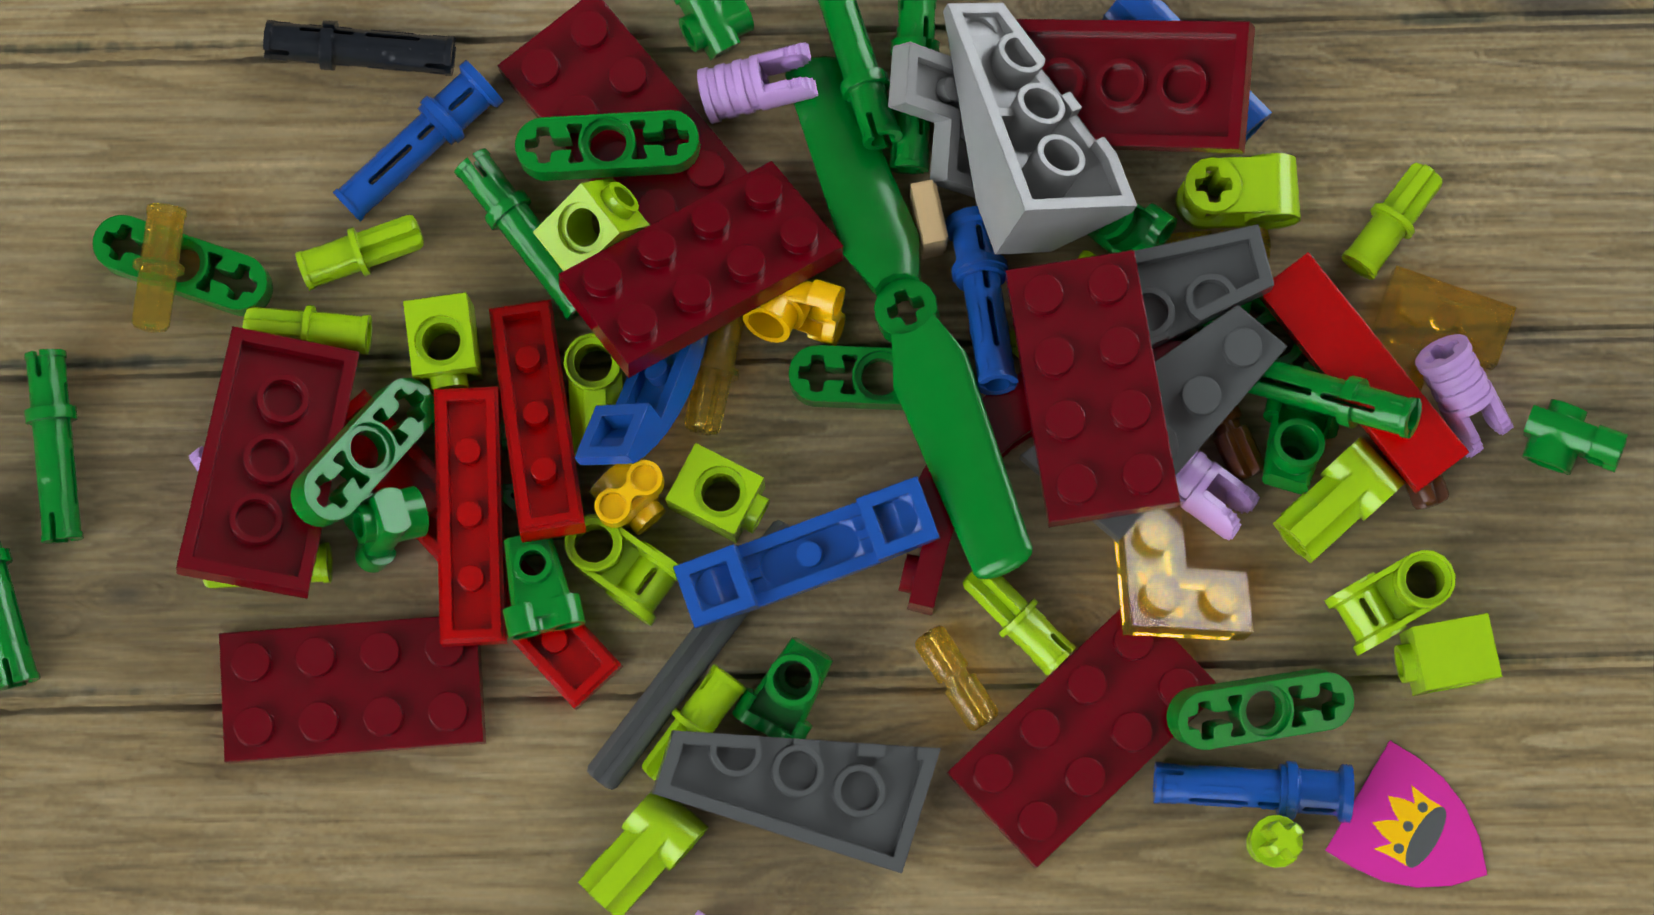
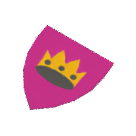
[1325,741,1488,888]

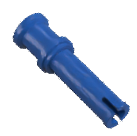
[333,60,504,222]
[945,206,1019,395]
[1153,761,1355,823]

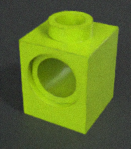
[533,177,650,271]
[403,292,484,394]
[665,443,770,543]
[1394,613,1503,696]

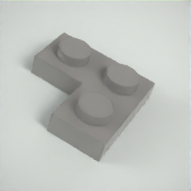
[888,42,975,198]

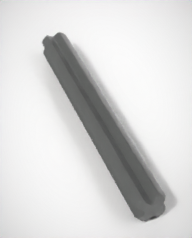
[587,520,790,790]

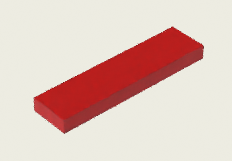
[1259,252,1470,494]
[489,299,586,543]
[434,387,507,647]

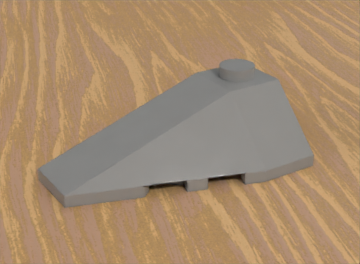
[943,3,1137,255]

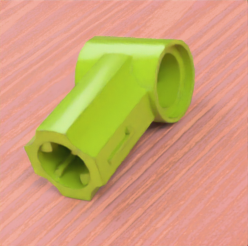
[564,333,626,463]
[1273,436,1406,563]
[578,791,709,915]

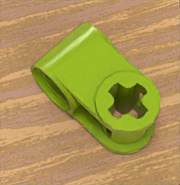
[1175,153,1301,230]
[564,514,678,626]
[1324,550,1456,656]

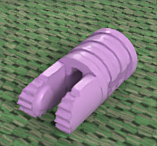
[697,42,818,124]
[1415,334,1514,458]
[1176,450,1260,541]

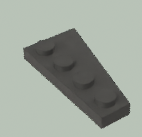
[1135,224,1274,349]
[1019,305,1287,543]
[652,730,941,873]

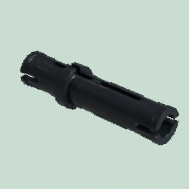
[263,20,456,76]

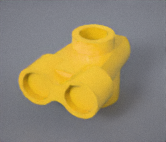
[743,279,846,346]
[590,460,666,535]

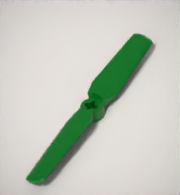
[785,56,1033,579]

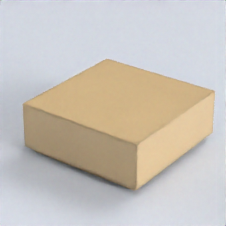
[909,179,948,259]

